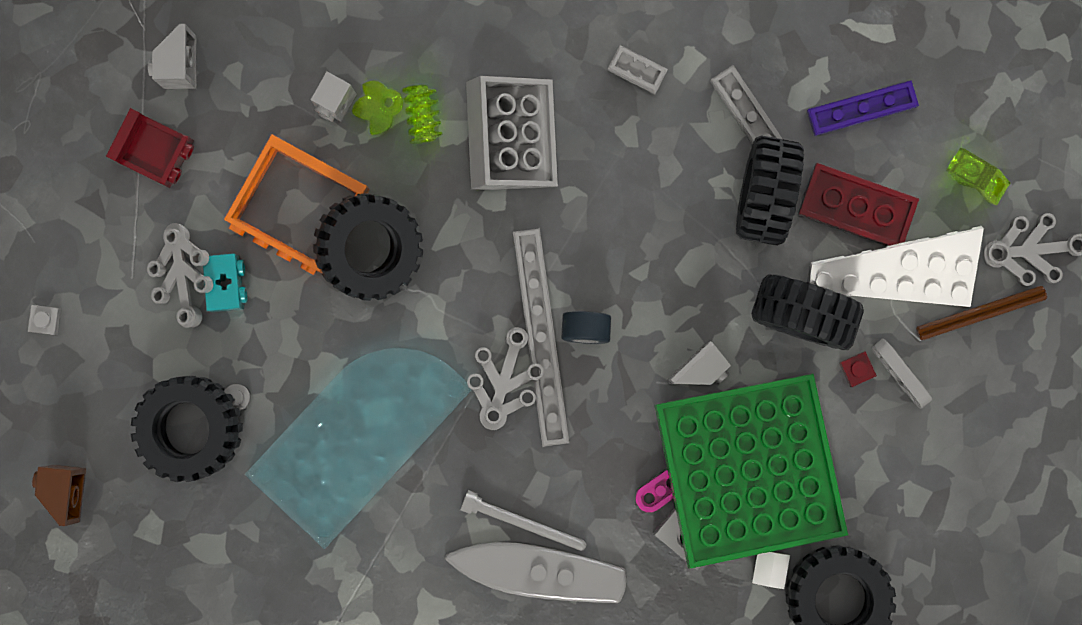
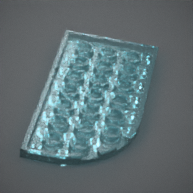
[245,348,472,549]

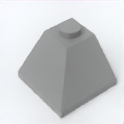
[667,341,731,385]

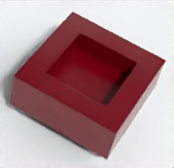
[839,351,877,387]

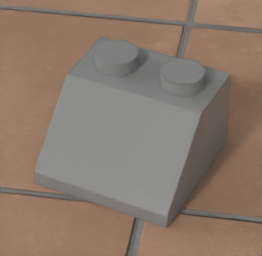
[148,24,197,89]

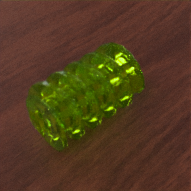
[402,85,443,144]

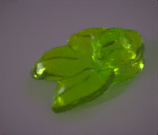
[352,81,403,135]

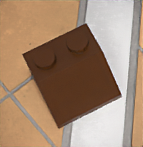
[32,465,86,526]

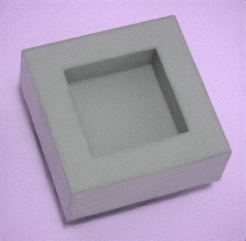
[28,305,61,335]

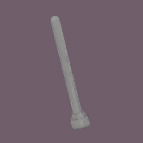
[460,490,586,551]

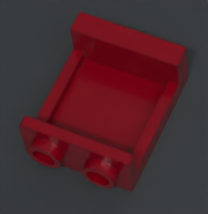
[106,108,194,188]

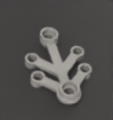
[983,213,1082,286]
[147,223,213,328]
[467,327,544,430]

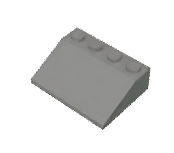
[466,76,558,190]

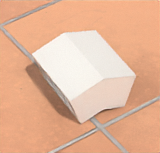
[752,551,790,589]

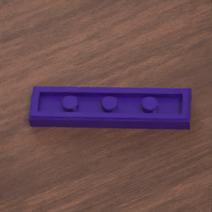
[807,80,919,136]

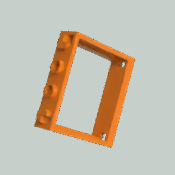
[224,134,370,275]

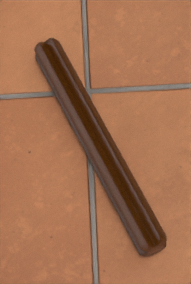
[916,286,1047,340]

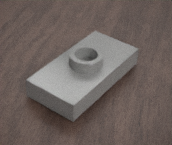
[607,45,668,94]

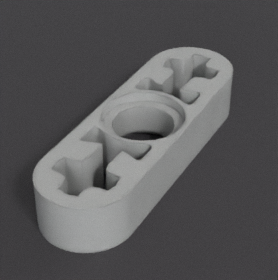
[871,338,932,409]

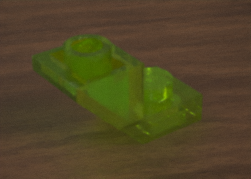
[947,148,1010,205]

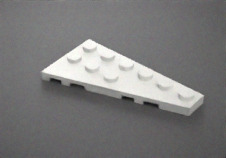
[808,226,984,307]

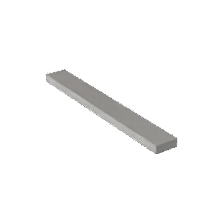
[513,228,569,447]

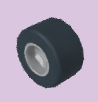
[561,311,611,344]

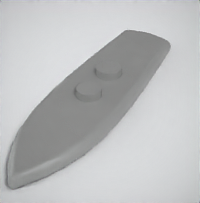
[445,542,626,603]

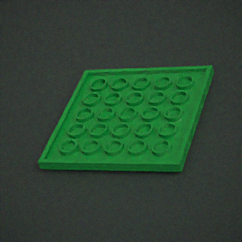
[654,374,848,569]

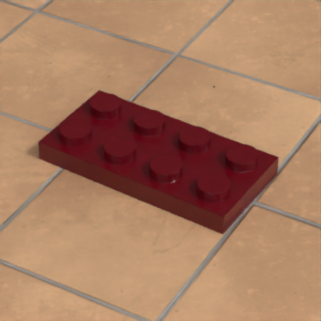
[798,163,919,246]

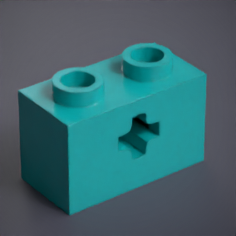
[203,254,248,312]

